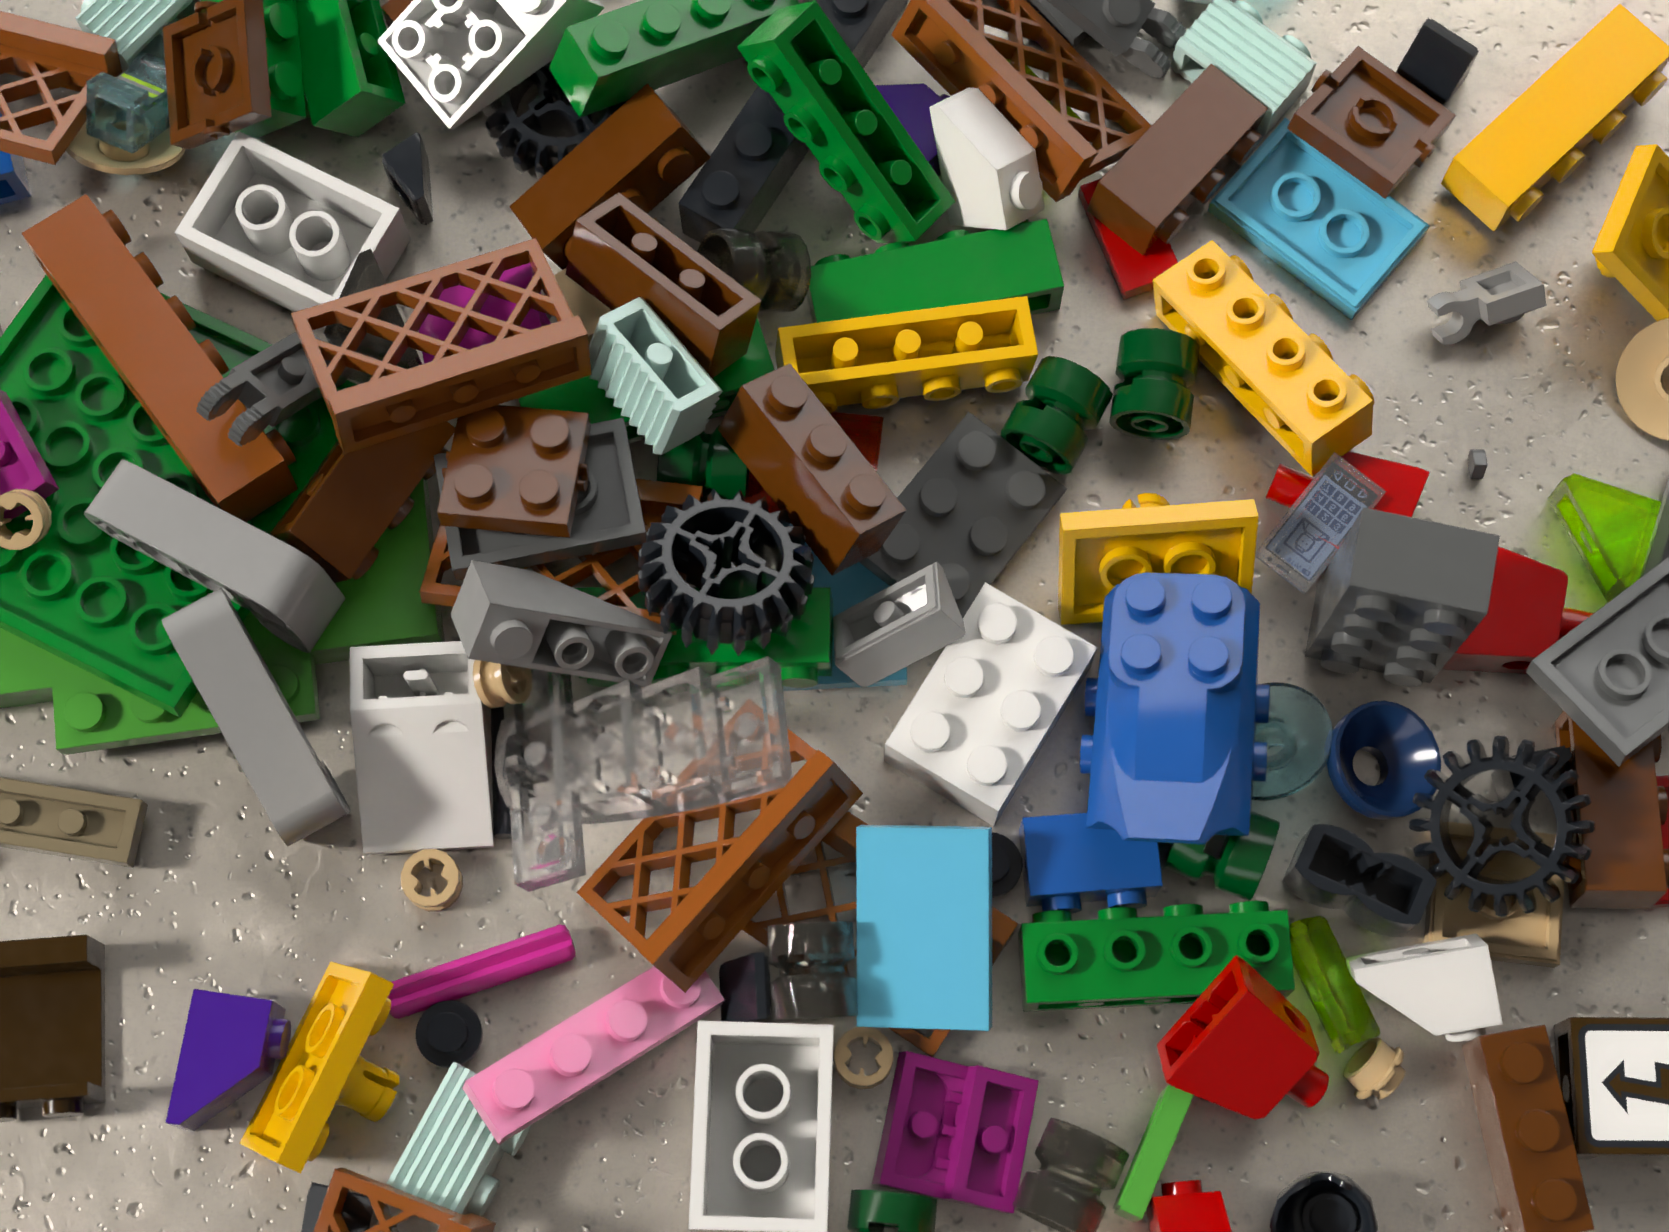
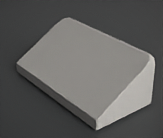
[833,562,965,687]

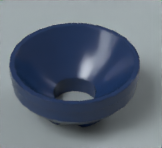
[1326,700,1441,820]

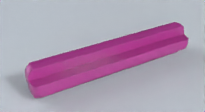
[388,924,576,1019]

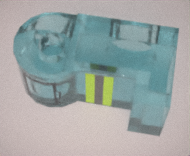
[86,52,169,154]

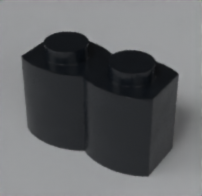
[1282,824,1437,937]

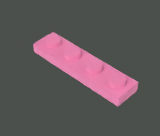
[462,966,725,1145]

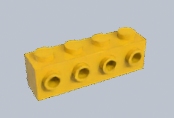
[1441,3,1669,232]
[1153,240,1374,476]
[775,296,1038,413]

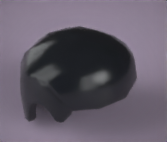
[1270,1172,1378,1232]

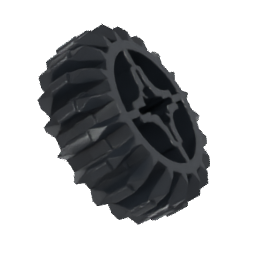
[483,60,628,179]
[638,488,814,656]
[1409,736,1596,917]

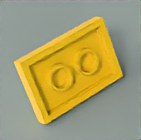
[1592,144,1669,321]
[1058,493,1259,625]
[239,961,400,1174]

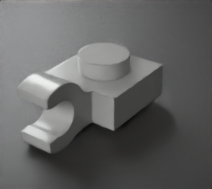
[1427,262,1546,345]

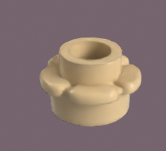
[1343,1037,1405,1100]

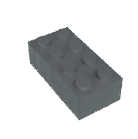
[1305,508,1500,687]

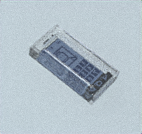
[1255,452,1386,595]

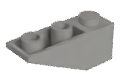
[450,560,672,687]

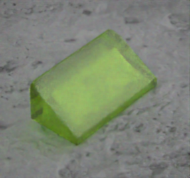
[1289,915,1380,1054]

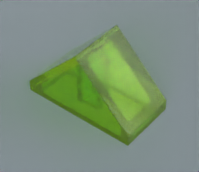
[1548,473,1662,603]

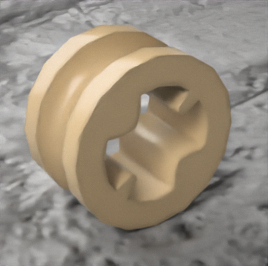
[0,489,52,550]
[473,660,532,708]
[401,849,463,912]
[834,1027,893,1090]

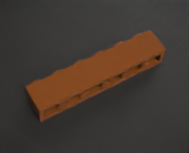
[22,194,298,522]

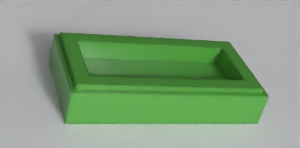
[1112,1085,1194,1223]

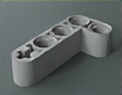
[84,460,346,653]
[162,587,351,846]

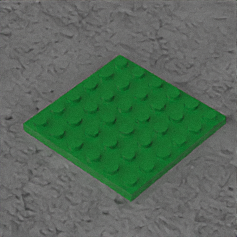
[0,275,358,717]

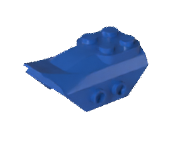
[1080,572,1270,844]

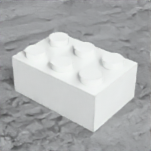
[175,131,411,337]
[884,582,1098,827]
[689,1021,834,1232]

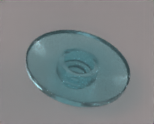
[1252,682,1333,801]

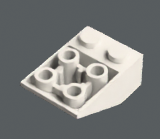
[377,0,605,130]
[350,641,495,855]

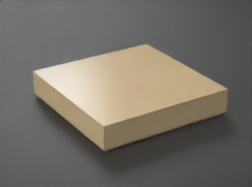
[1424,822,1564,968]

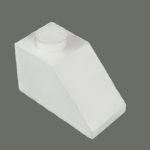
[929,88,1045,230]
[1345,933,1503,1042]

